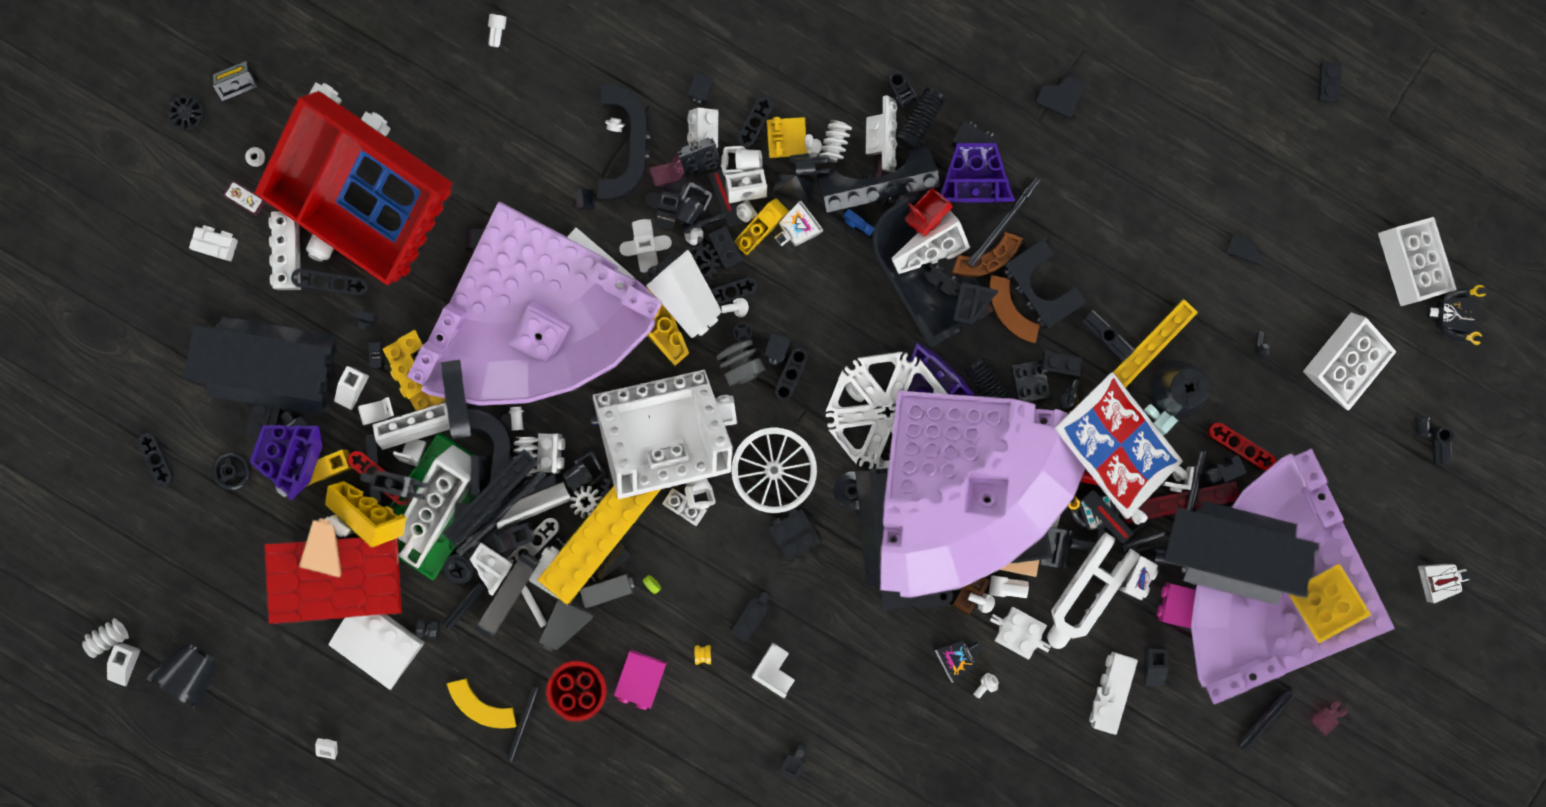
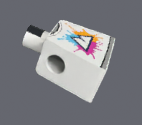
[775,201,823,246]

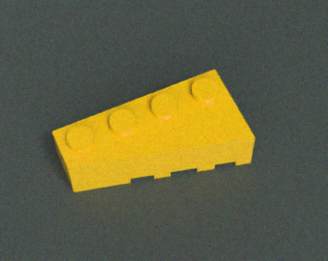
[325,481,407,547]

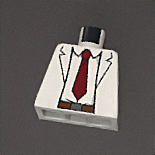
[1418,564,1469,603]

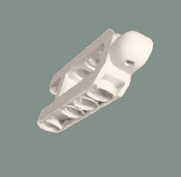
[1047,533,1139,649]

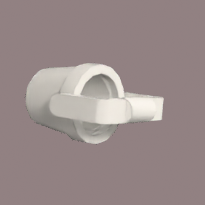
[721,146,762,176]
[685,478,715,509]

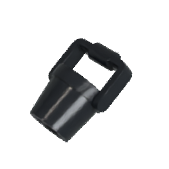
[675,181,712,225]
[562,450,606,491]

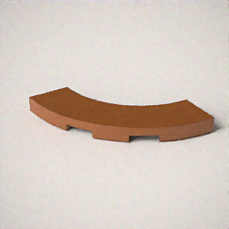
[951,232,1023,277]
[990,275,1039,344]

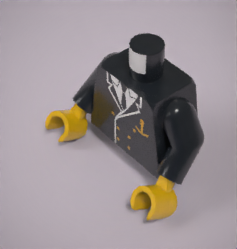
[1427,285,1486,345]

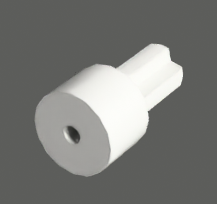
[488,14,507,47]

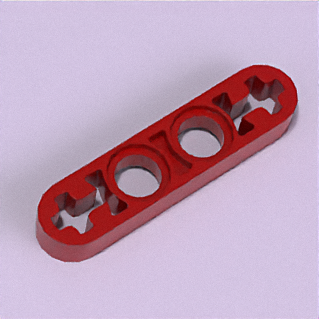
[1208,423,1276,471]
[348,451,412,505]

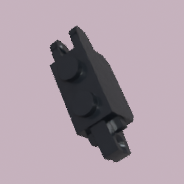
[360,470,429,500]

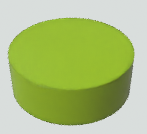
[643,575,661,594]

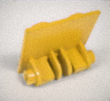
[767,117,807,158]

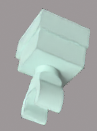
[1144,404,1178,435]

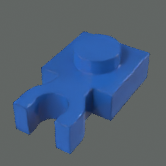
[844,209,875,236]

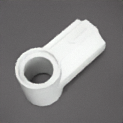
[989,575,1029,598]

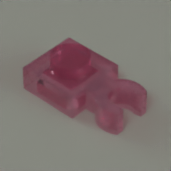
[1311,701,1348,736]

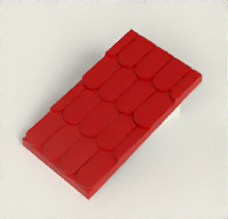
[265,538,402,624]

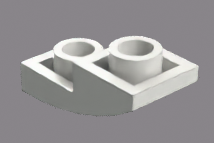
[662,488,707,526]

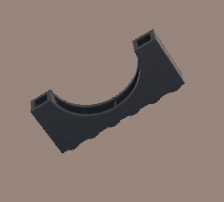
[816,146,940,212]

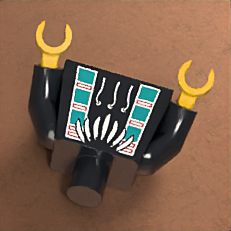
[1068,494,1121,540]

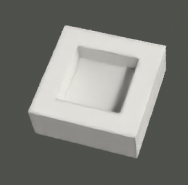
[315,738,338,759]

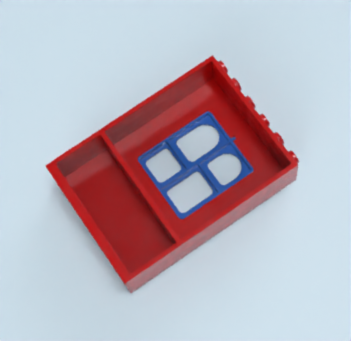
[254,91,453,285]

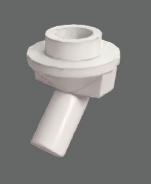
[805,134,822,157]
[685,227,704,245]
[721,298,748,317]
[968,593,995,613]
[973,673,998,699]

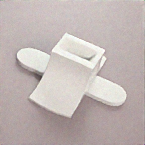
[620,219,671,272]

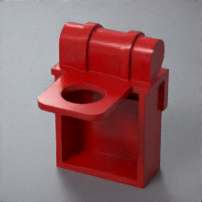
[905,188,953,236]

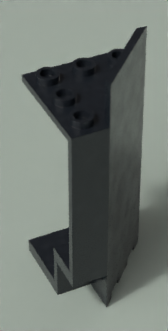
[1164,500,1320,605]

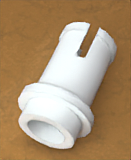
[508,407,524,430]

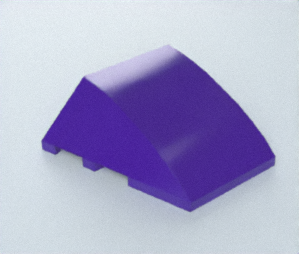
[941,143,1015,203]
[907,342,975,396]
[250,425,322,500]

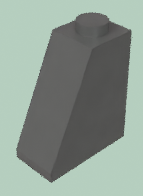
[580,574,635,608]
[539,599,595,651]

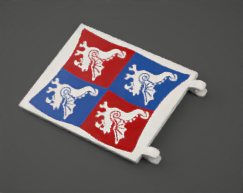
[1054,372,1188,524]

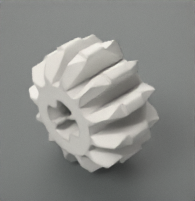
[570,486,603,518]

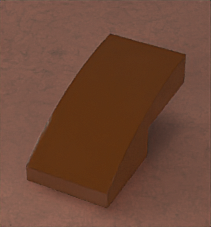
[952,577,990,615]

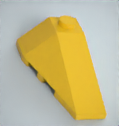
[646,287,689,366]

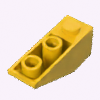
[734,198,790,256]
[306,450,353,487]

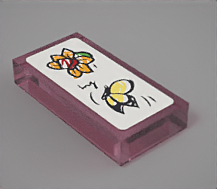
[223,180,266,216]

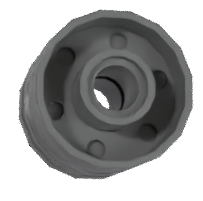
[716,340,766,386]

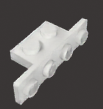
[866,96,897,173]

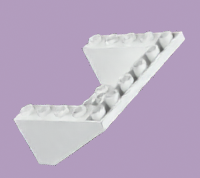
[593,370,732,499]

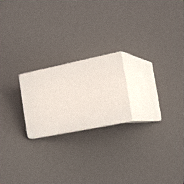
[752,643,795,698]

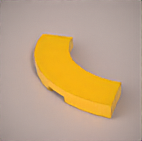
[447,678,517,728]

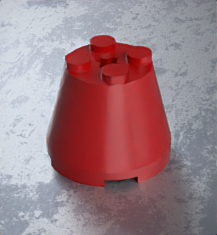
[547,661,607,721]

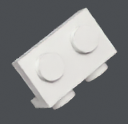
[687,108,718,149]

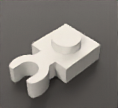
[1092,687,1114,722]

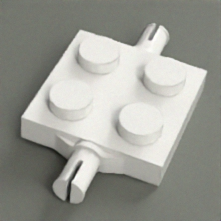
[990,607,1051,659]

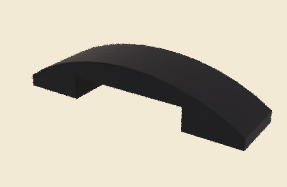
[441,360,472,439]

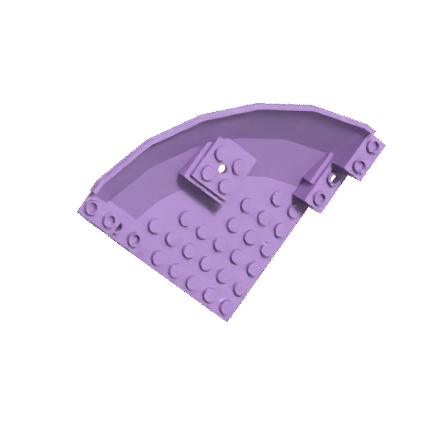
[407,202,662,405]
[881,391,1085,598]
[1191,449,1395,704]

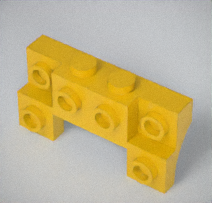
[383,330,446,411]

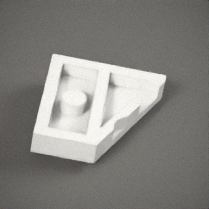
[470,543,514,596]

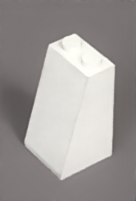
[646,250,722,338]

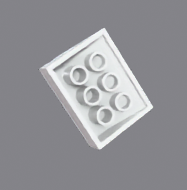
[1378,217,1456,306]
[1303,313,1396,411]
[328,614,425,690]

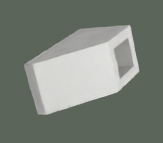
[334,366,369,410]
[107,643,140,686]

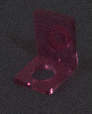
[649,155,684,186]

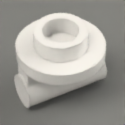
[737,200,758,222]

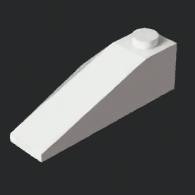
[891,211,970,274]

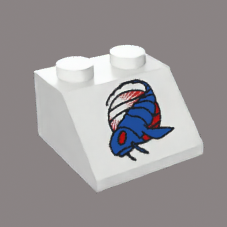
[1118,556,1158,600]

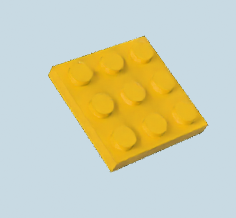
[1288,564,1371,644]

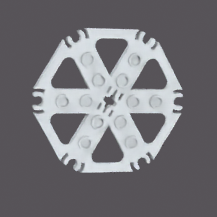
[826,352,948,469]

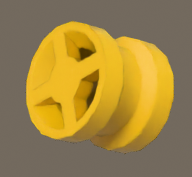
[695,645,711,665]

